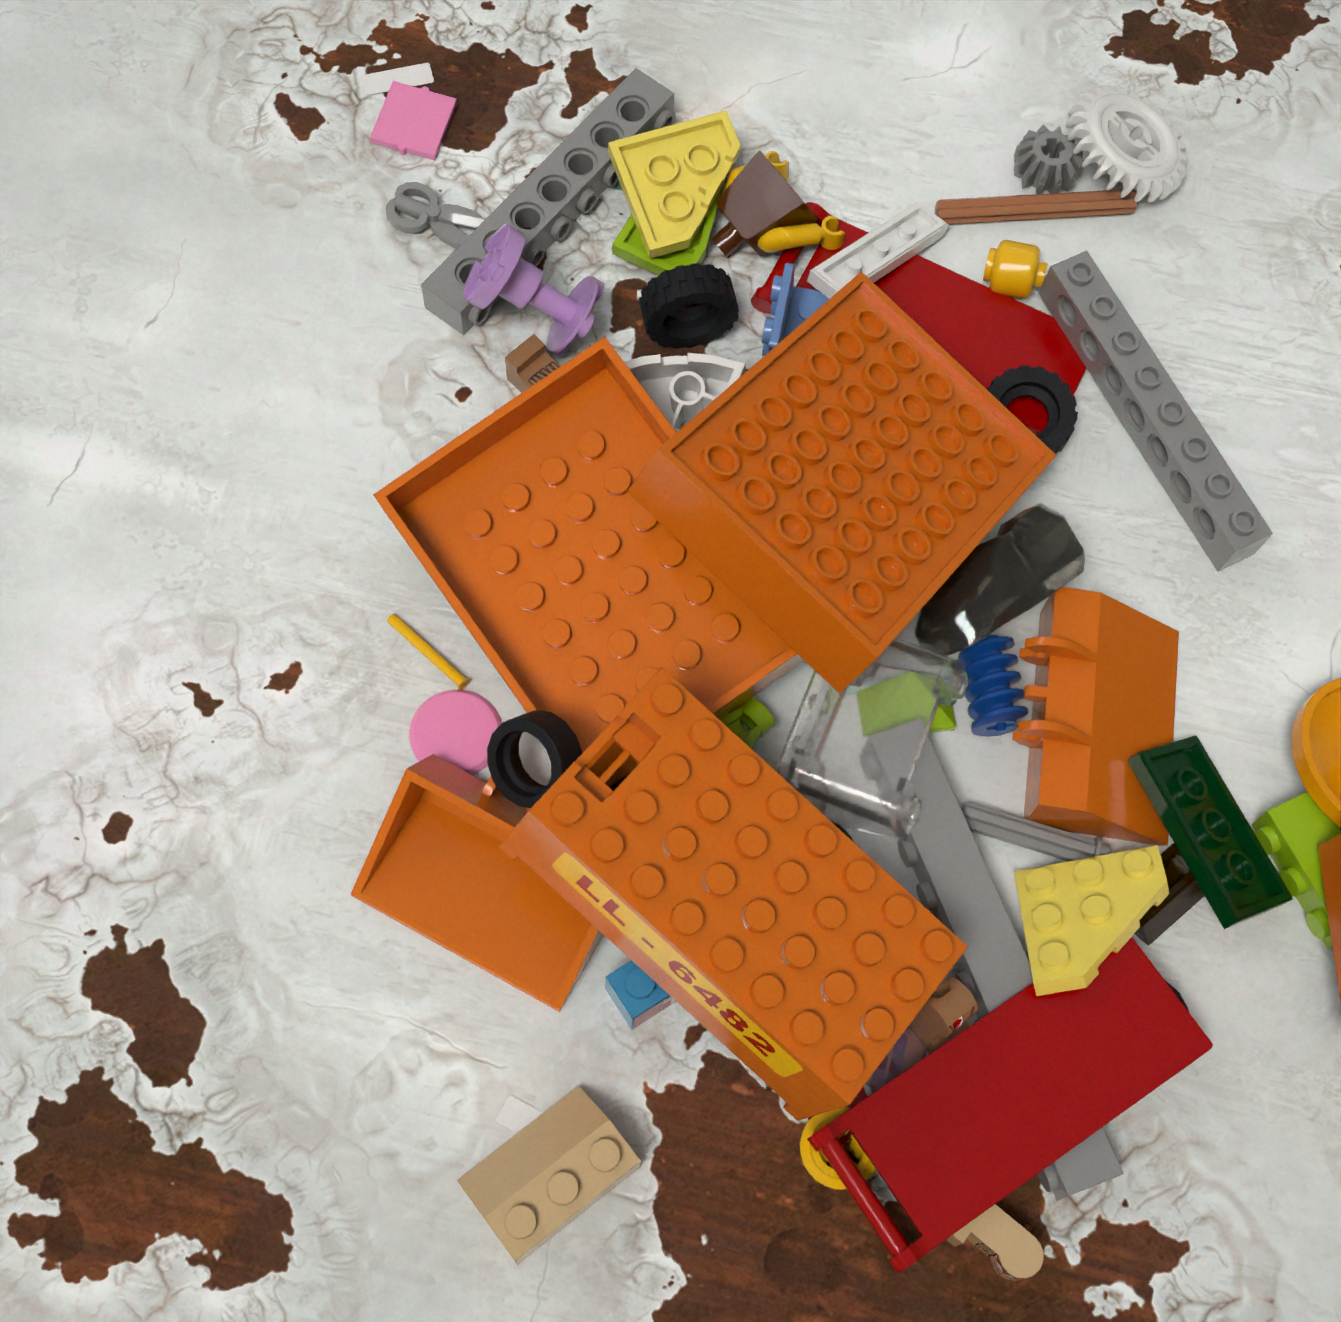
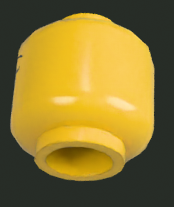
[983,240,1048,299]

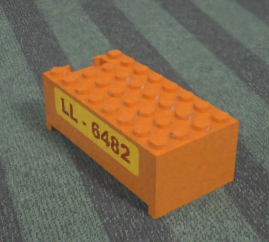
[499,667,968,1121]

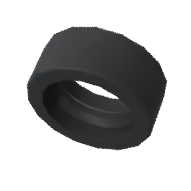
[487,710,582,808]

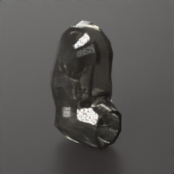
[914,503,1085,659]

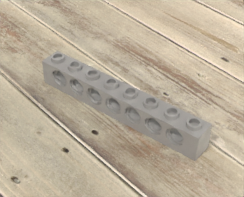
[421,68,675,336]
[1038,250,1273,572]

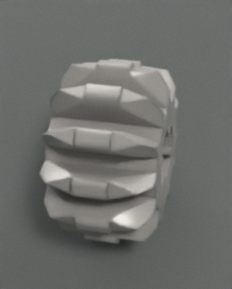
[1013,124,1084,194]

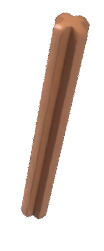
[935,189,1138,224]

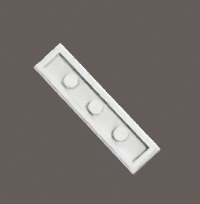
[807,202,949,299]

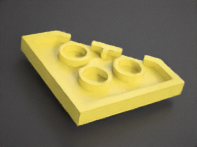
[608,110,741,259]
[1014,845,1169,996]

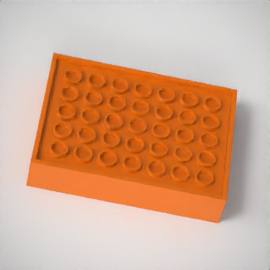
[627,271,1057,694]
[373,336,804,791]

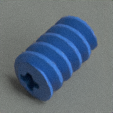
[955,635,1029,737]

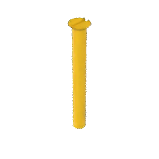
[387,614,471,691]

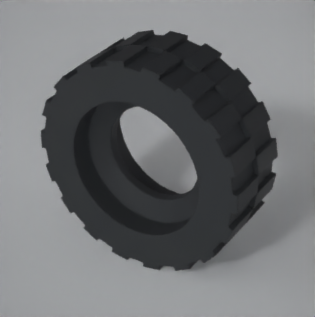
[639,263,739,349]
[986,365,1078,454]

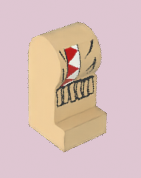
[946,1204,1044,1281]

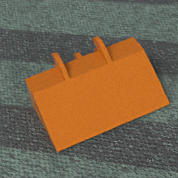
[1012,586,1179,846]
[351,754,603,1012]

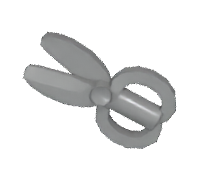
[386,182,484,249]

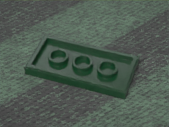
[1127,735,1293,930]

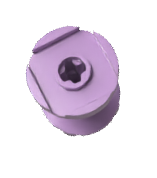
[463,224,605,357]

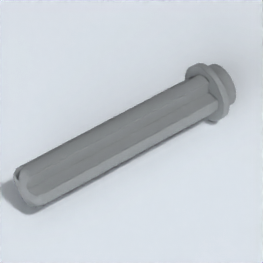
[961,802,1110,861]

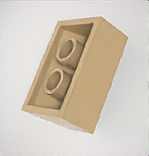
[457,1086,641,1265]

